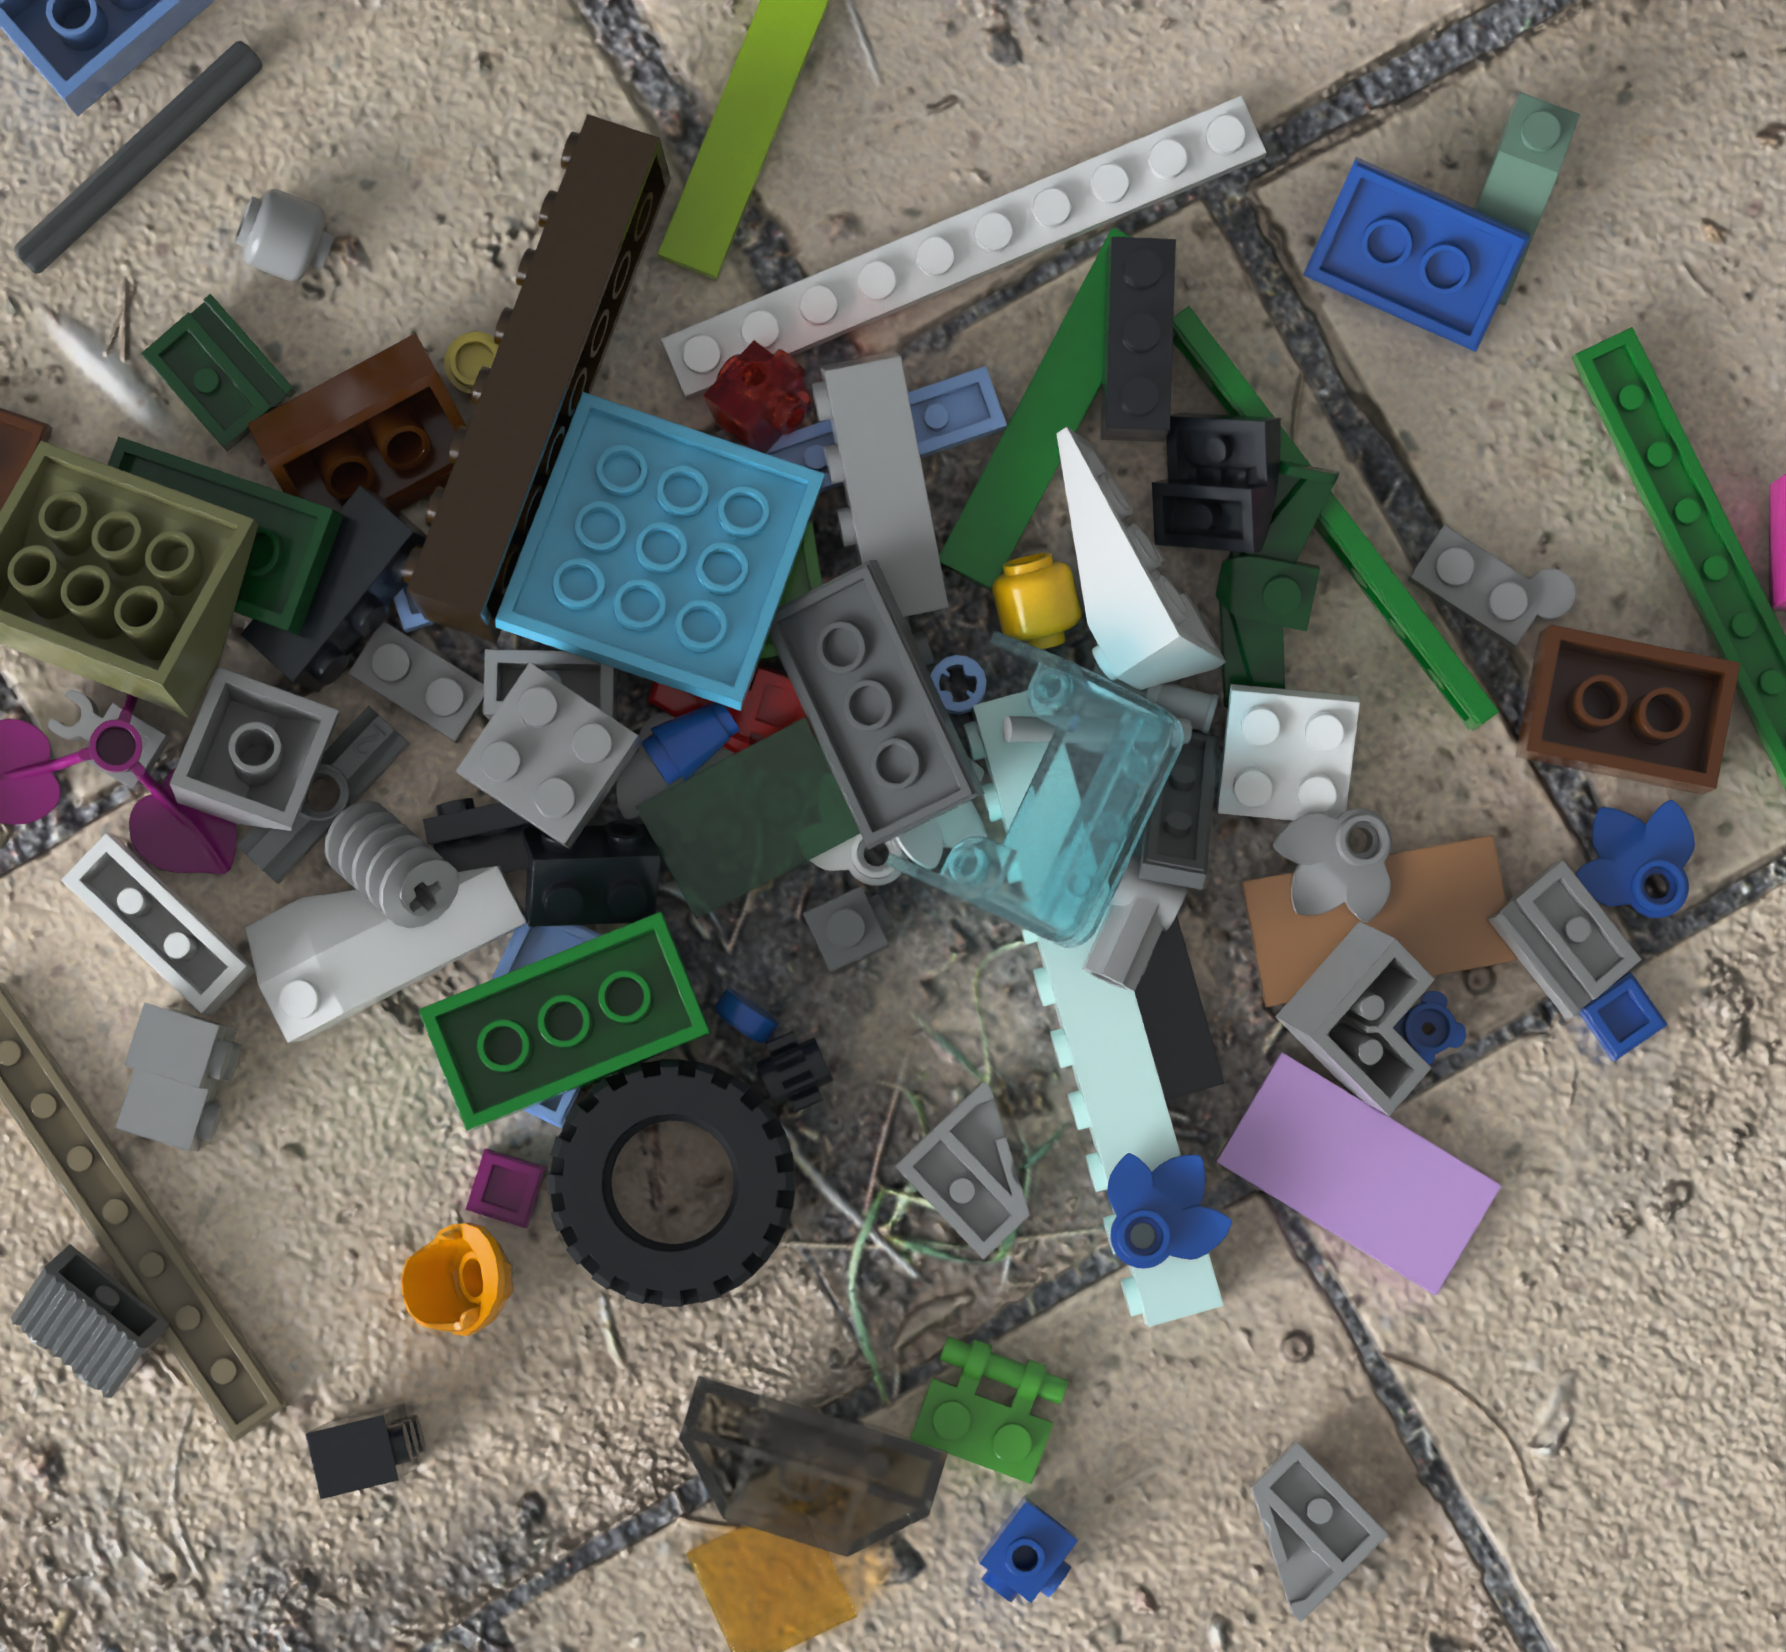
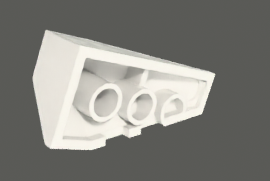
[1056,427,1226,690]
[245,866,527,1043]

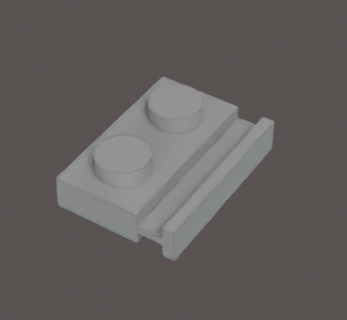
[1487,860,1642,1019]

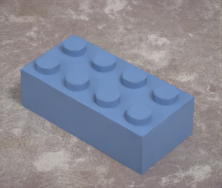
[0,0,215,117]

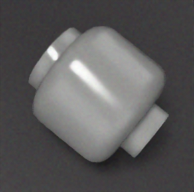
[234,189,334,282]

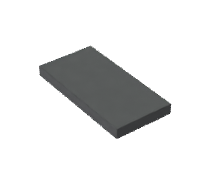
[769,560,985,849]

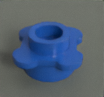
[1393,991,1466,1065]

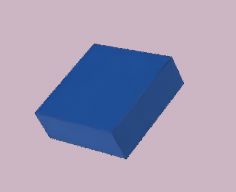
[1579,972,1668,1061]

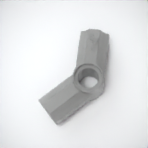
[1082,817,1188,992]

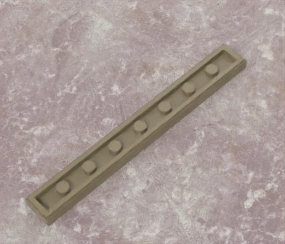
[0,982,290,1443]

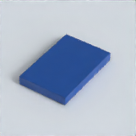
[1303,157,1530,352]

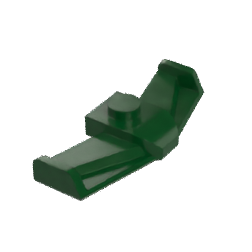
[1215,460,1339,709]

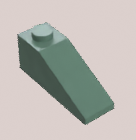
[1474,92,1580,306]

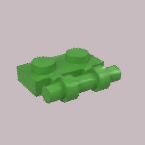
[910,1336,1069,1484]

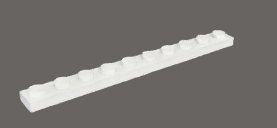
[661,96,1266,401]

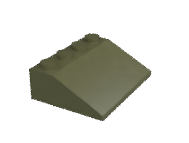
[0,441,258,717]

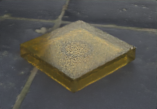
[686,1497,857,1652]

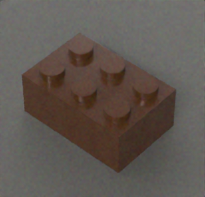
[1515,624,1740,795]

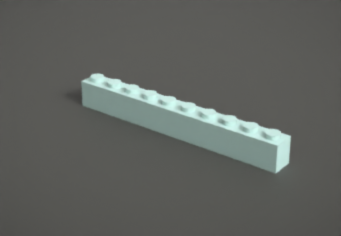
[963,685,1224,1327]

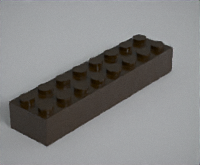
[403,114,671,644]

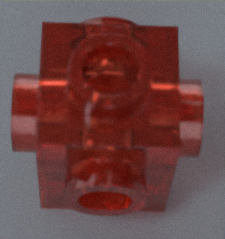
[703,340,812,454]

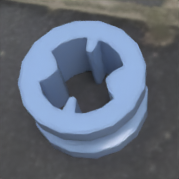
[931,655,987,715]

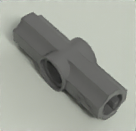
[237,705,410,884]

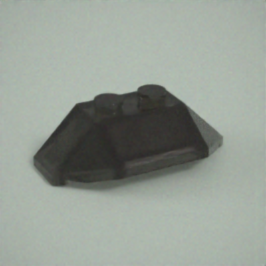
[679,1375,948,1557]

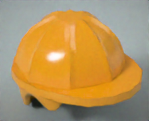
[401,1223,514,1336]

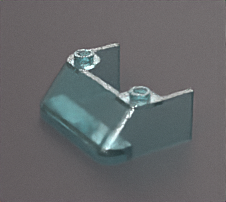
[885,631,1184,948]

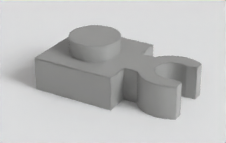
[47,690,171,792]

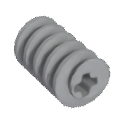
[325,801,460,928]

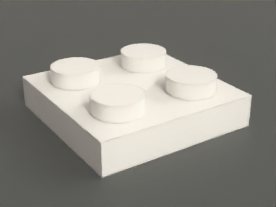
[1216,684,1360,821]

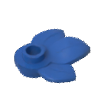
[1575,800,1695,919]
[1107,1153,1232,1269]

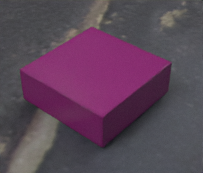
[465,1148,547,1229]

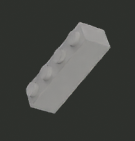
[812,351,949,617]

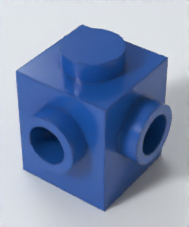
[978,1496,1078,1603]

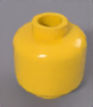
[992,552,1082,651]

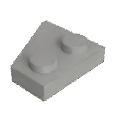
[895,1081,1030,1260]
[1250,1440,1388,1623]

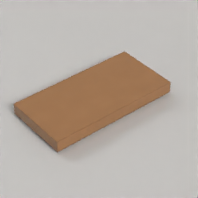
[1241,835,1518,1008]

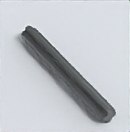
[14,41,263,274]

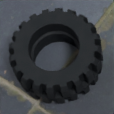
[547,1059,796,1307]

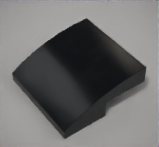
[1152,413,1281,553]

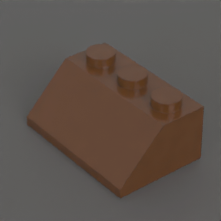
[247,333,467,512]

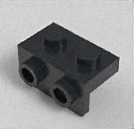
[423,798,537,874]
[523,820,660,927]

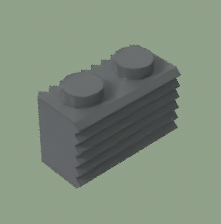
[11,1244,171,1398]

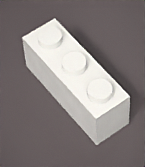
[61,833,255,1016]

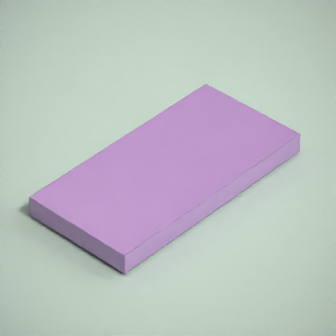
[1215,1052,1502,1296]

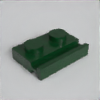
[140,294,296,452]

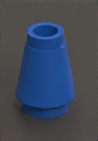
[641,702,740,785]

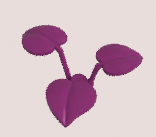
[0,686,237,875]

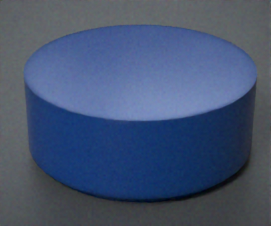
[714,987,780,1043]

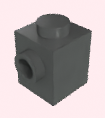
[803,886,895,974]

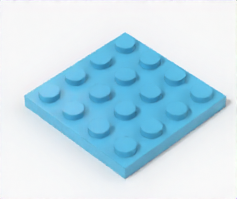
[495,392,825,711]

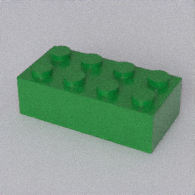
[418,912,712,1131]

